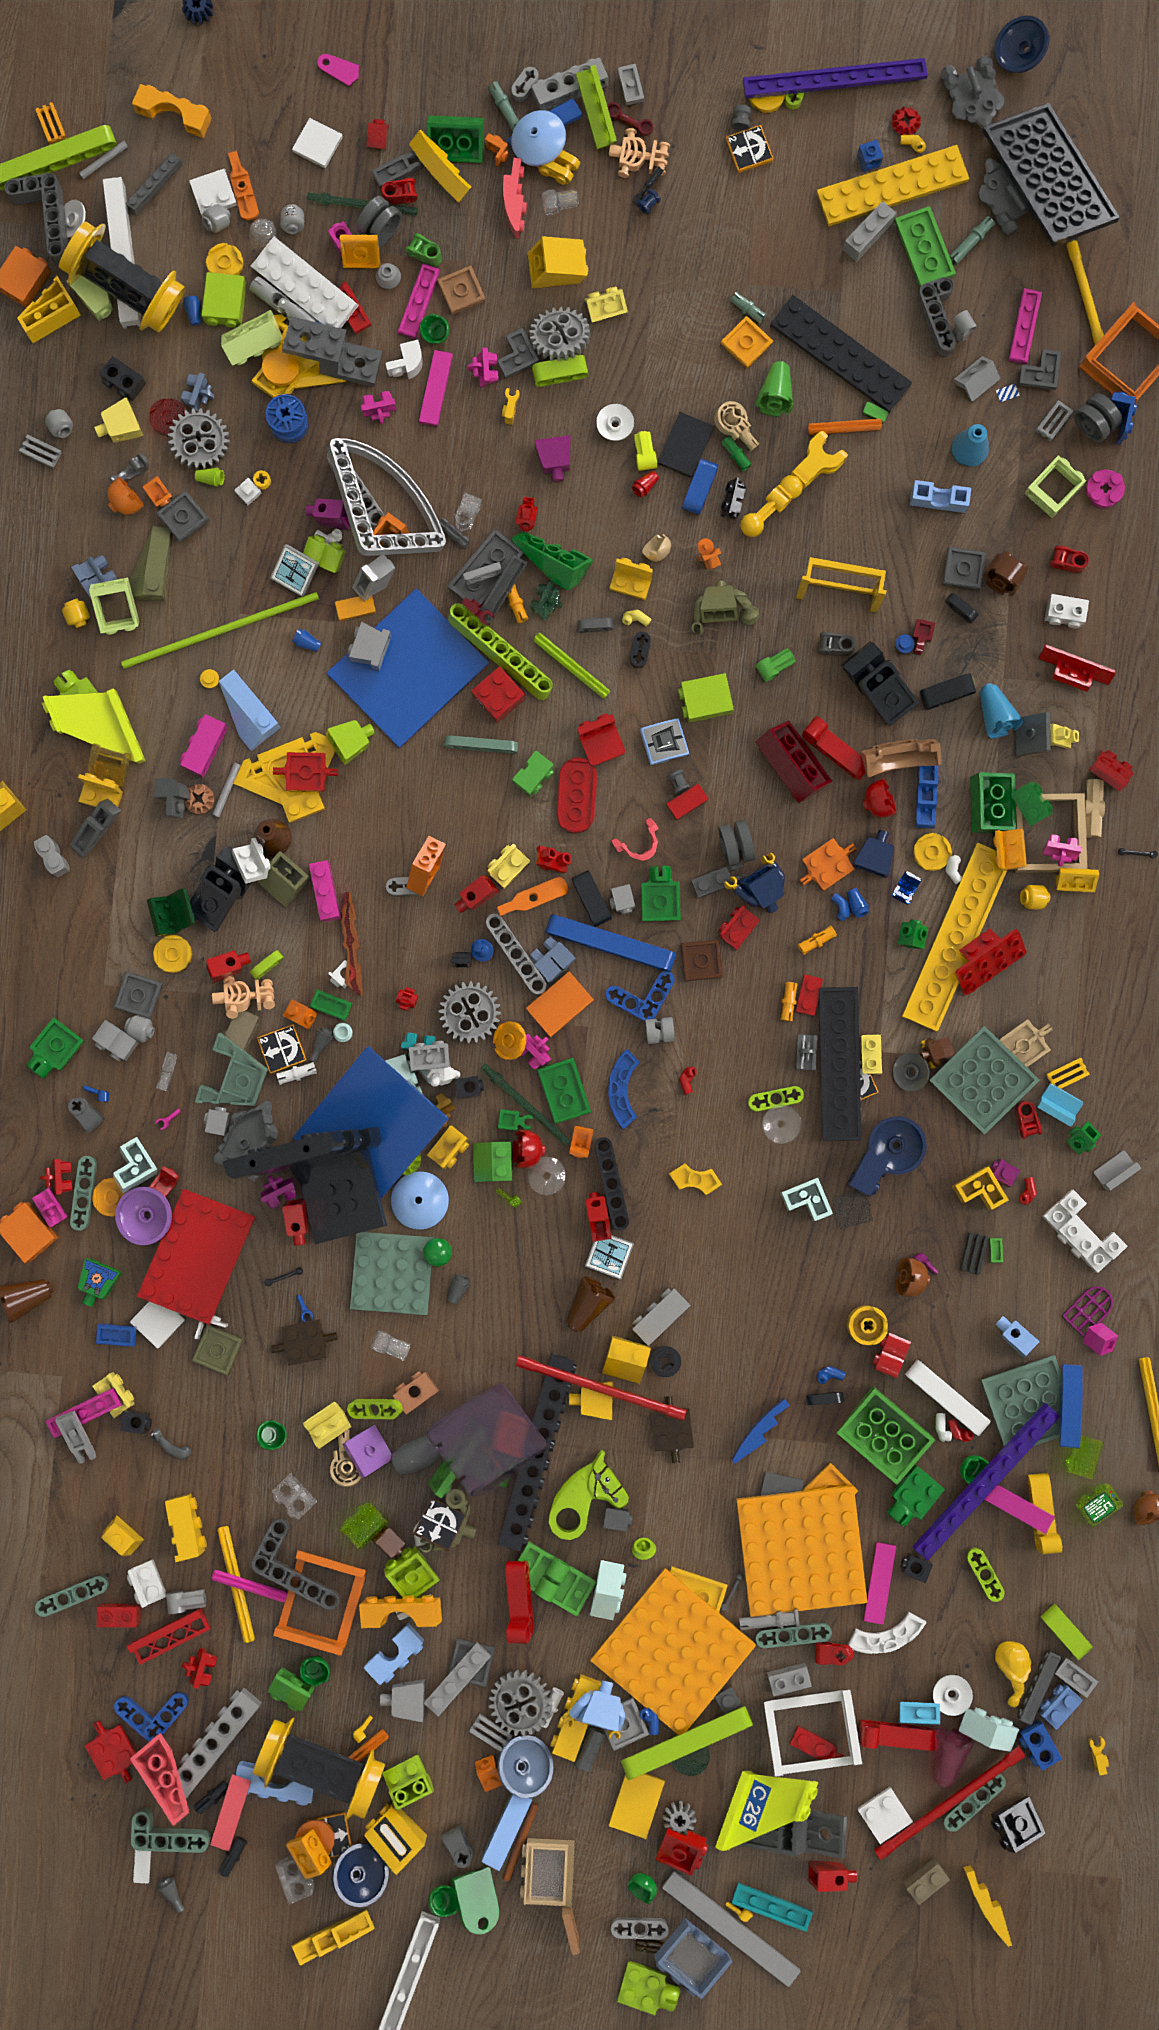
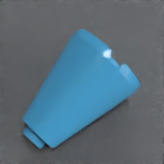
[951,424,989,467]
[979,683,1023,739]

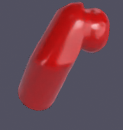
[679,1067,697,1095]
[1019,1177,1037,1205]

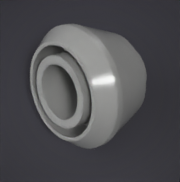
[376,263,401,289]

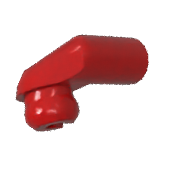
[947,1418,974,1442]

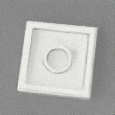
[292,118,343,169]
[130,1302,185,1349]

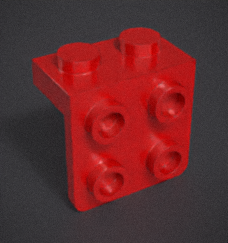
[577,713,625,766]

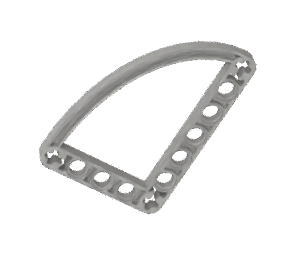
[327,438,446,556]

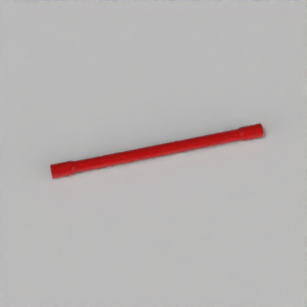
[515,1355,687,1421]
[874,1746,1026,1860]

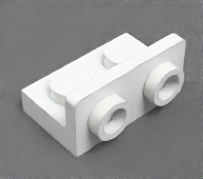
[232,838,270,884]
[127,1559,166,1608]

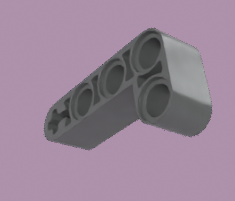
[917,277,956,358]

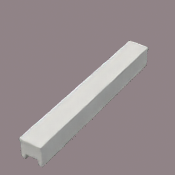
[103,177,141,329]
[378,1911,440,2030]

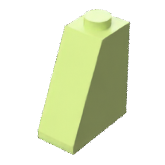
[67,276,113,321]

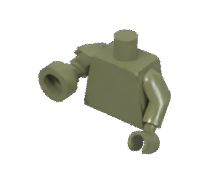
[691,580,759,634]
[419,1488,477,1553]

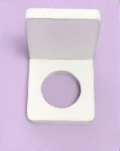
[328,960,357,989]
[194,1316,228,1339]

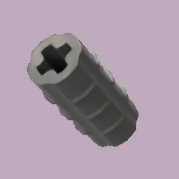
[574,1727,605,1772]

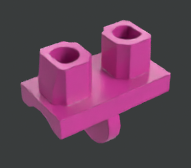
[467,348,498,388]
[361,391,397,424]
[1043,834,1082,867]
[521,1034,551,1069]
[32,1188,68,1228]

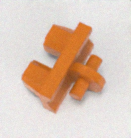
[696,538,721,569]

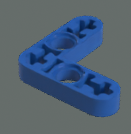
[605,971,675,1022]
[114,1692,189,1742]

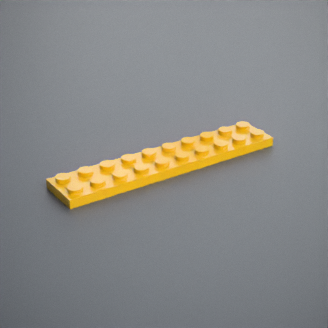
[901,843,1007,1032]

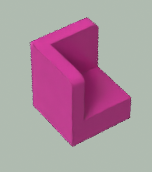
[1083,1323,1118,1356]

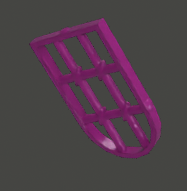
[1062,1286,1113,1338]

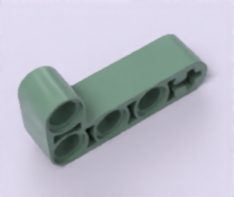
[131,1807,212,1853]

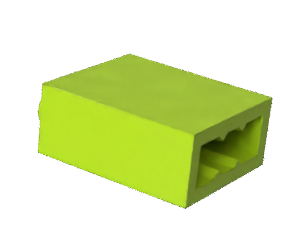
[202,272,247,328]
[678,673,734,723]

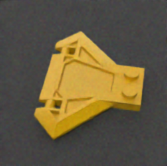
[252,314,346,398]
[233,732,335,823]

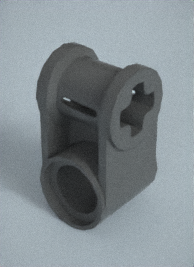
[818,632,855,656]
[68,1097,105,1133]
[442,1825,473,1868]

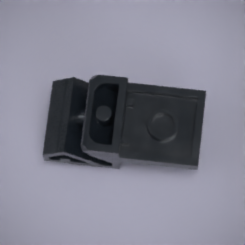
[840,641,919,727]
[190,846,252,932]

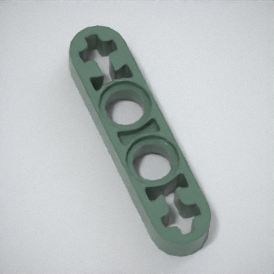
[444,736,518,754]
[70,1156,97,1231]
[35,1575,109,1617]
[755,1622,832,1648]
[942,1773,1006,1832]

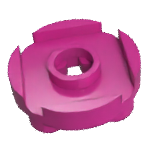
[1086,470,1125,508]

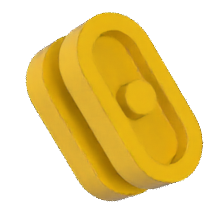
[537,150,580,185]

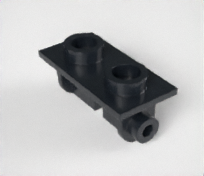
[721,477,746,519]

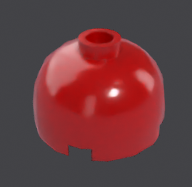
[863,779,897,818]
[512,1130,545,1168]

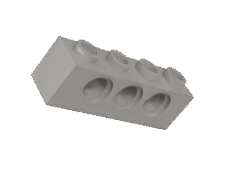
[531,57,608,111]

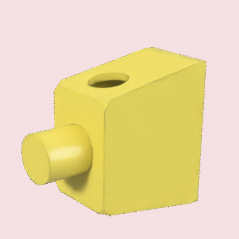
[94,398,143,442]

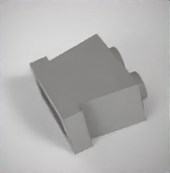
[352,555,395,602]
[347,622,392,671]

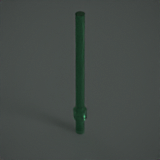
[307,192,418,215]
[480,1063,571,1146]

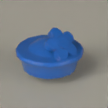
[471,939,494,962]

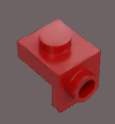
[367,119,389,149]
[149,1166,179,1198]

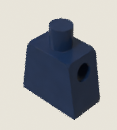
[852,830,894,878]

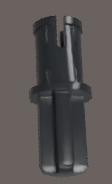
[193,1780,229,1814]
[218,1836,247,1877]

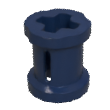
[636,189,661,215]

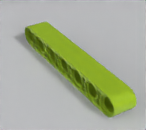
[0,125,117,190]
[448,603,553,700]
[620,1706,753,1780]

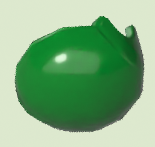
[419,314,450,344]
[423,1238,452,1267]
[255,1420,287,1451]
[959,1455,989,1484]
[299,1656,330,1687]
[627,1873,657,1904]
[428,1885,458,1918]

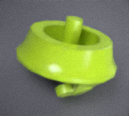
[632,1538,656,1560]

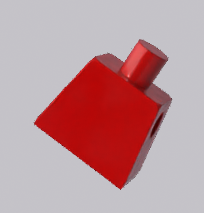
[454,875,499,913]
[206,951,251,984]
[585,1192,612,1242]
[282,1199,309,1246]
[808,1861,857,1892]

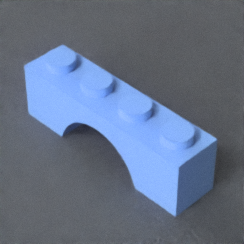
[236,1761,315,1805]

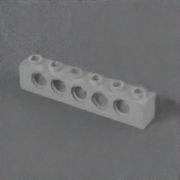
[178,1688,262,1798]

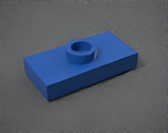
[96,1323,137,1347]

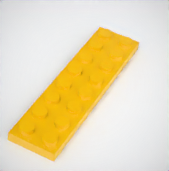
[817,145,969,227]

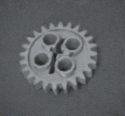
[529,307,590,361]
[168,408,229,470]
[439,981,501,1044]
[489,1670,553,1737]

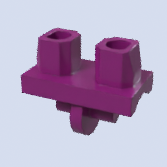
[260,1174,296,1209]

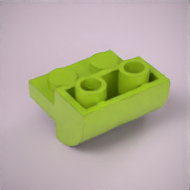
[382,1755,434,1811]

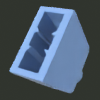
[995,1316,1040,1358]

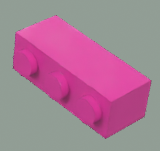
[180,714,228,778]
[309,860,341,923]

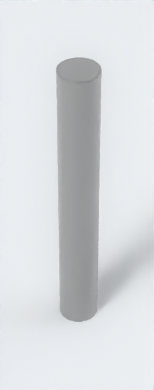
[79,141,128,179]
[212,762,241,818]

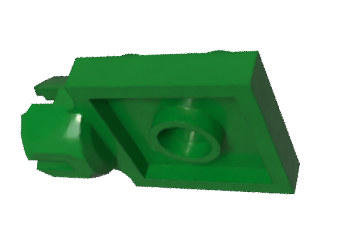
[641,865,681,921]
[26,1017,85,1078]
[887,1464,945,1527]

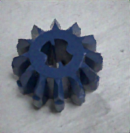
[182,0,214,25]

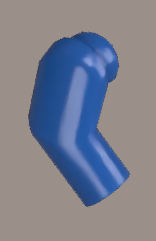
[830,892,850,921]
[817,1366,846,1384]
[640,1707,659,1735]

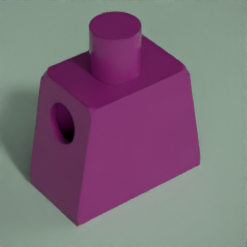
[535,435,571,483]
[305,498,350,531]

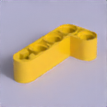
[1027,1473,1062,1555]

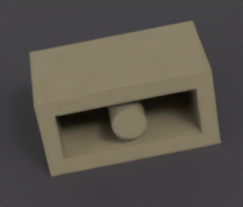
[222,1011,261,1052]
[903,1858,950,1905]

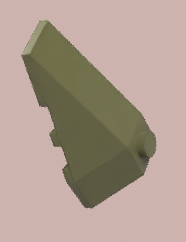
[129,526,172,602]

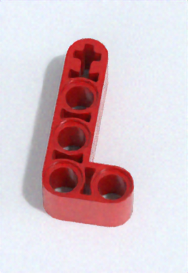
[802,716,866,781]
[505,1561,534,1644]
[858,1720,936,1751]

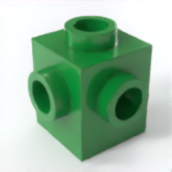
[898,919,928,949]
[1066,1121,1101,1155]

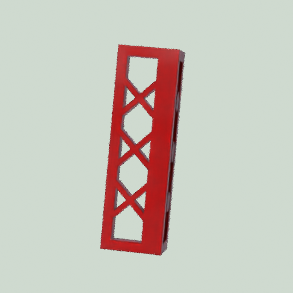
[127,1608,211,1665]

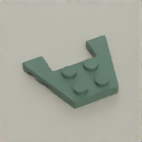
[195,1033,268,1106]

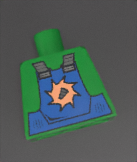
[78,1258,123,1307]

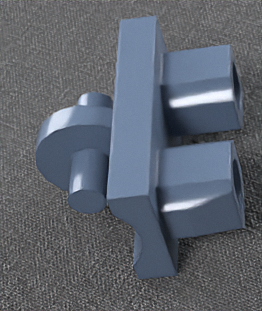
[181,372,215,412]

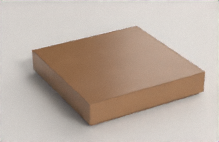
[437,266,486,315]
[562,1906,580,1955]

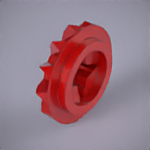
[891,106,921,135]

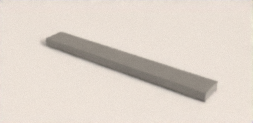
[662,1870,801,1987]

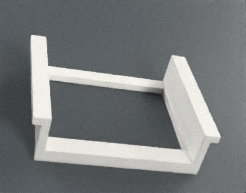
[764,1690,862,1776]

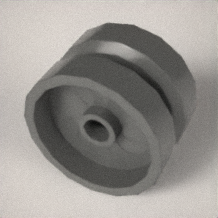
[356,196,402,247]
[1073,393,1122,443]
[718,820,755,867]

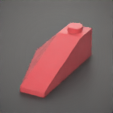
[130,1733,190,1826]

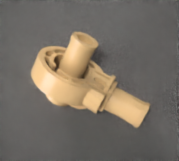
[714,401,760,452]
[330,1430,361,1487]

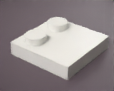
[189,169,237,217]
[857,1786,913,1844]

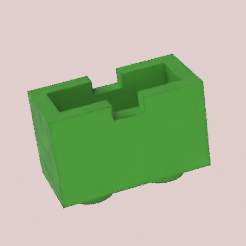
[512,751,554,797]

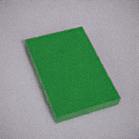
[537,1058,591,1124]

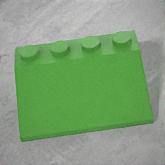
[836,1385,935,1484]

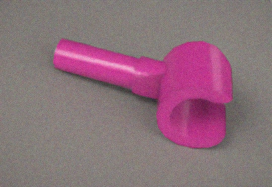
[155,1108,181,1130]

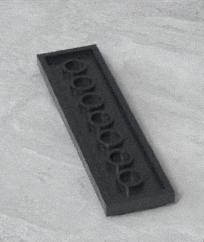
[770,295,912,413]
[819,987,862,1141]

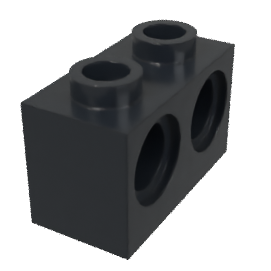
[99,356,146,401]

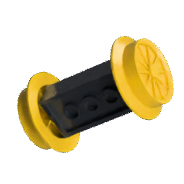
[59,221,186,333]
[253,1718,385,1821]

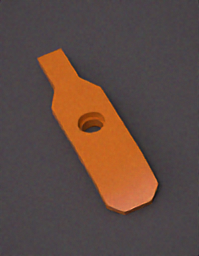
[228,151,259,221]
[497,877,569,916]

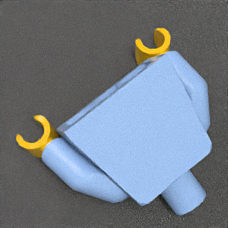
[562,1680,626,1739]

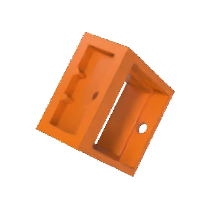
[406,836,446,896]

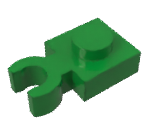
[498,1109,533,1131]

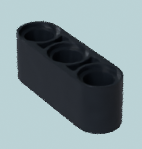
[919,673,976,710]
[571,870,612,927]

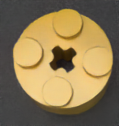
[846,1305,888,1345]

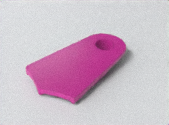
[318,54,359,86]

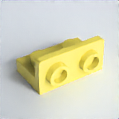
[584,286,628,322]
[487,844,531,889]
[861,1035,882,1075]
[93,1372,134,1418]
[303,1402,351,1449]

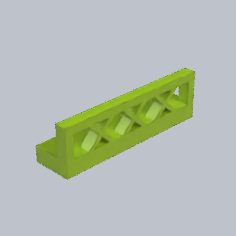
[575,65,617,150]

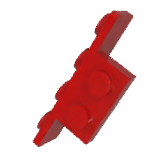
[1039,645,1116,692]

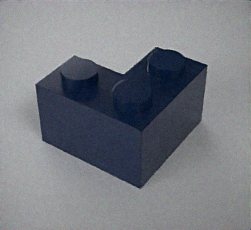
[845,1151,889,1197]

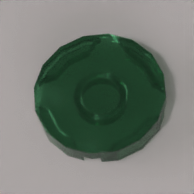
[672,1746,710,1776]

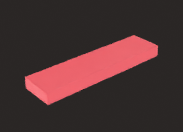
[210,1775,251,1851]

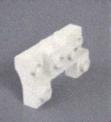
[1042,1189,1128,1273]

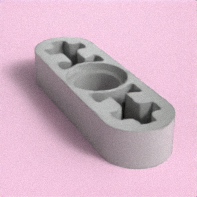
[611,1917,669,1940]

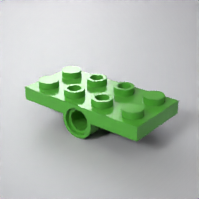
[518,1541,597,1616]

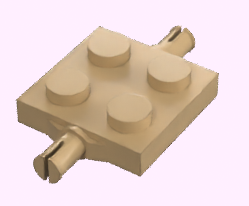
[999,1019,1053,1067]

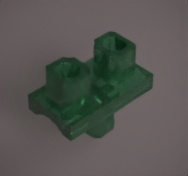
[529,581,563,621]

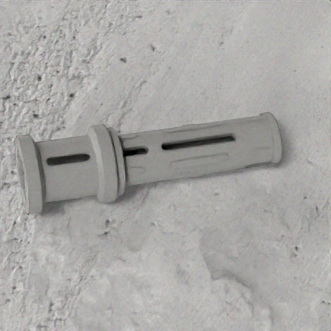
[739,1609,800,1631]

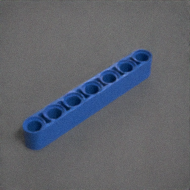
[545,914,676,972]

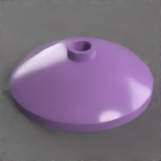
[115,1187,172,1245]

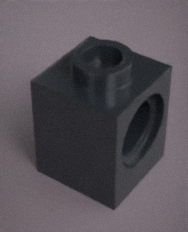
[455,1076,484,1100]
[120,1410,152,1434]
[900,1553,933,1583]

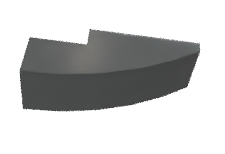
[70,798,121,858]

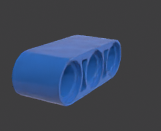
[682,458,719,515]

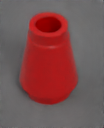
[632,471,659,498]

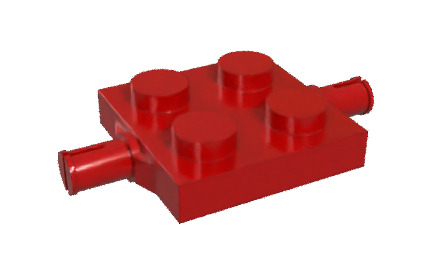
[273,752,339,792]
[85,1720,136,1784]

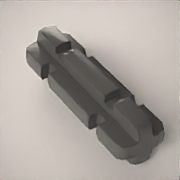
[439,518,470,548]

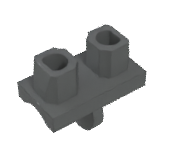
[796,1034,817,1070]

